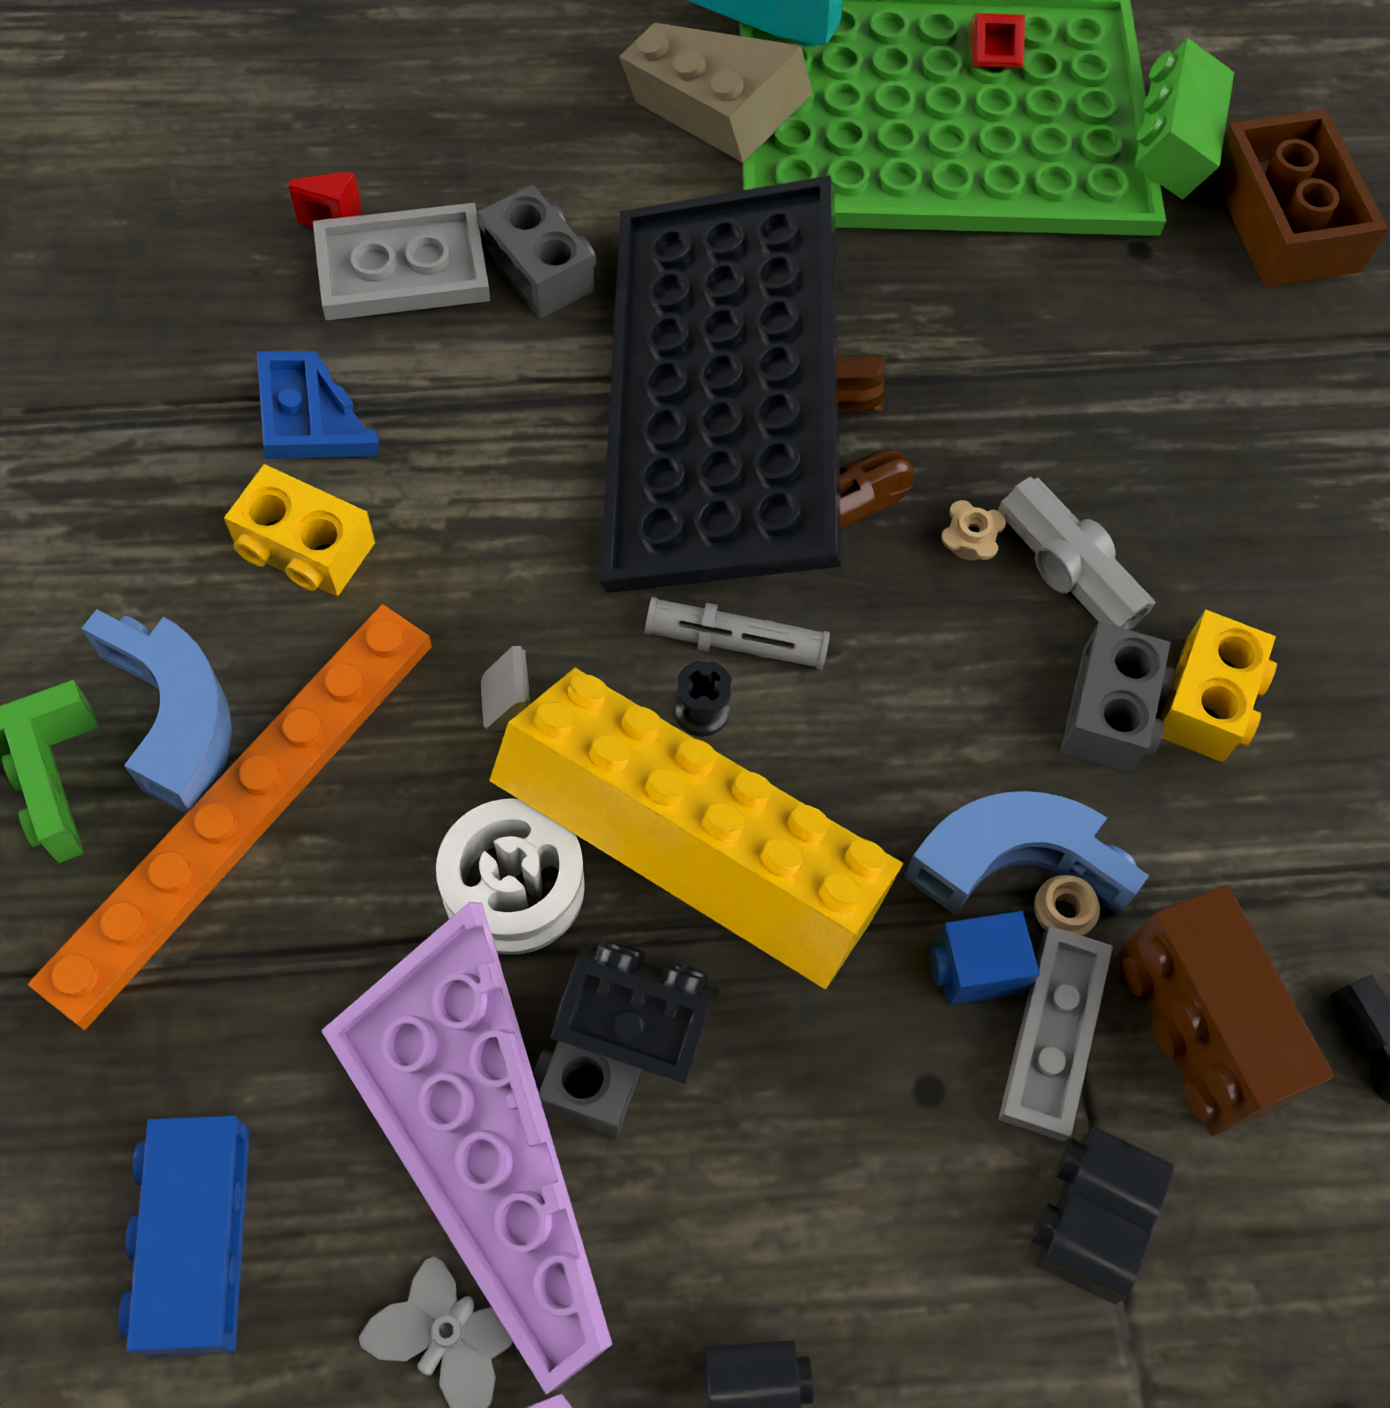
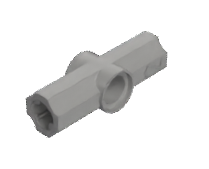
[998,476,1156,630]

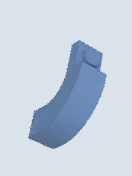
[81,609,232,814]
[903,791,1149,916]

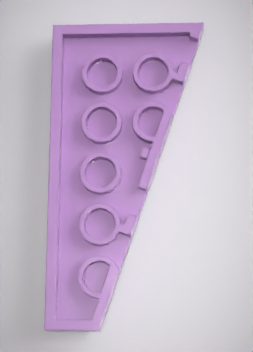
[321,902,613,1394]

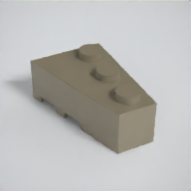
[619,23,813,163]

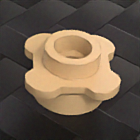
[941,500,1006,560]

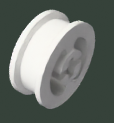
[436,798,585,955]

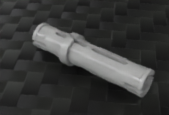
[644,597,830,670]

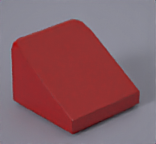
[968,13,1025,69]
[288,172,361,228]

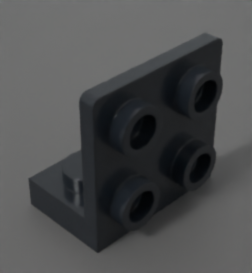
[550,941,719,1084]

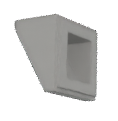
[481,646,530,732]

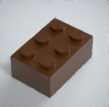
[1212,109,1388,287]
[1118,885,1335,1136]

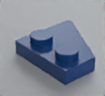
[257,351,379,459]

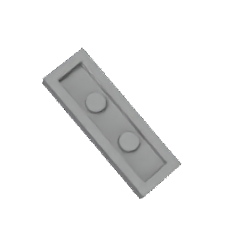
[998,925,1113,1142]

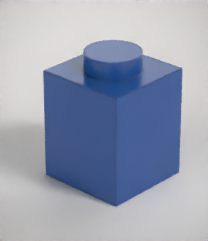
[929,911,1040,1006]

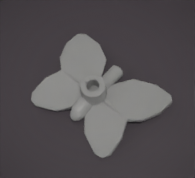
[359,1256,513,1408]

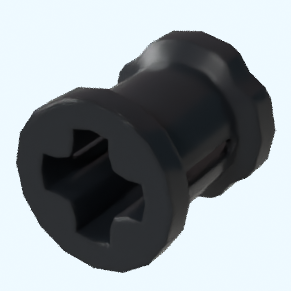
[674,661,732,737]

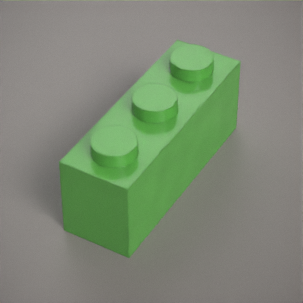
[1134,38,1234,200]

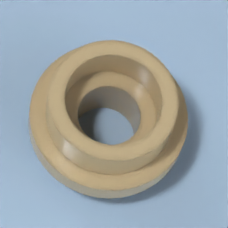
[1034,875,1100,936]

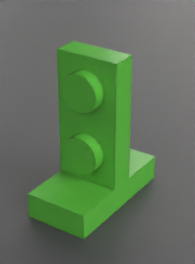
[0,680,99,863]

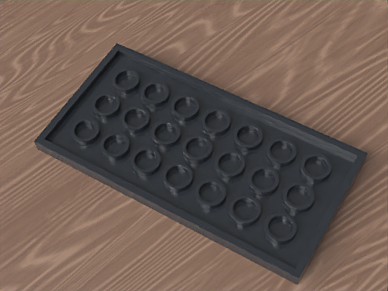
[600,175,842,593]

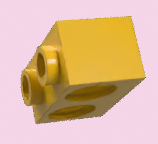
[224,464,375,597]
[1159,609,1277,763]

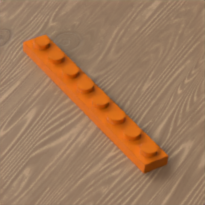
[27,604,432,1031]

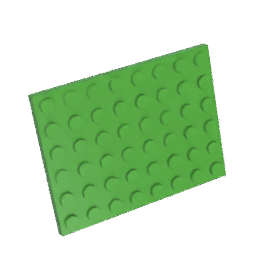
[740,0,1166,236]

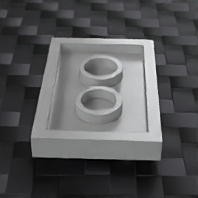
[313,203,490,321]

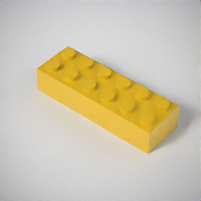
[489,668,904,990]

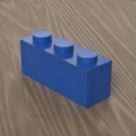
[118,1116,250,1357]

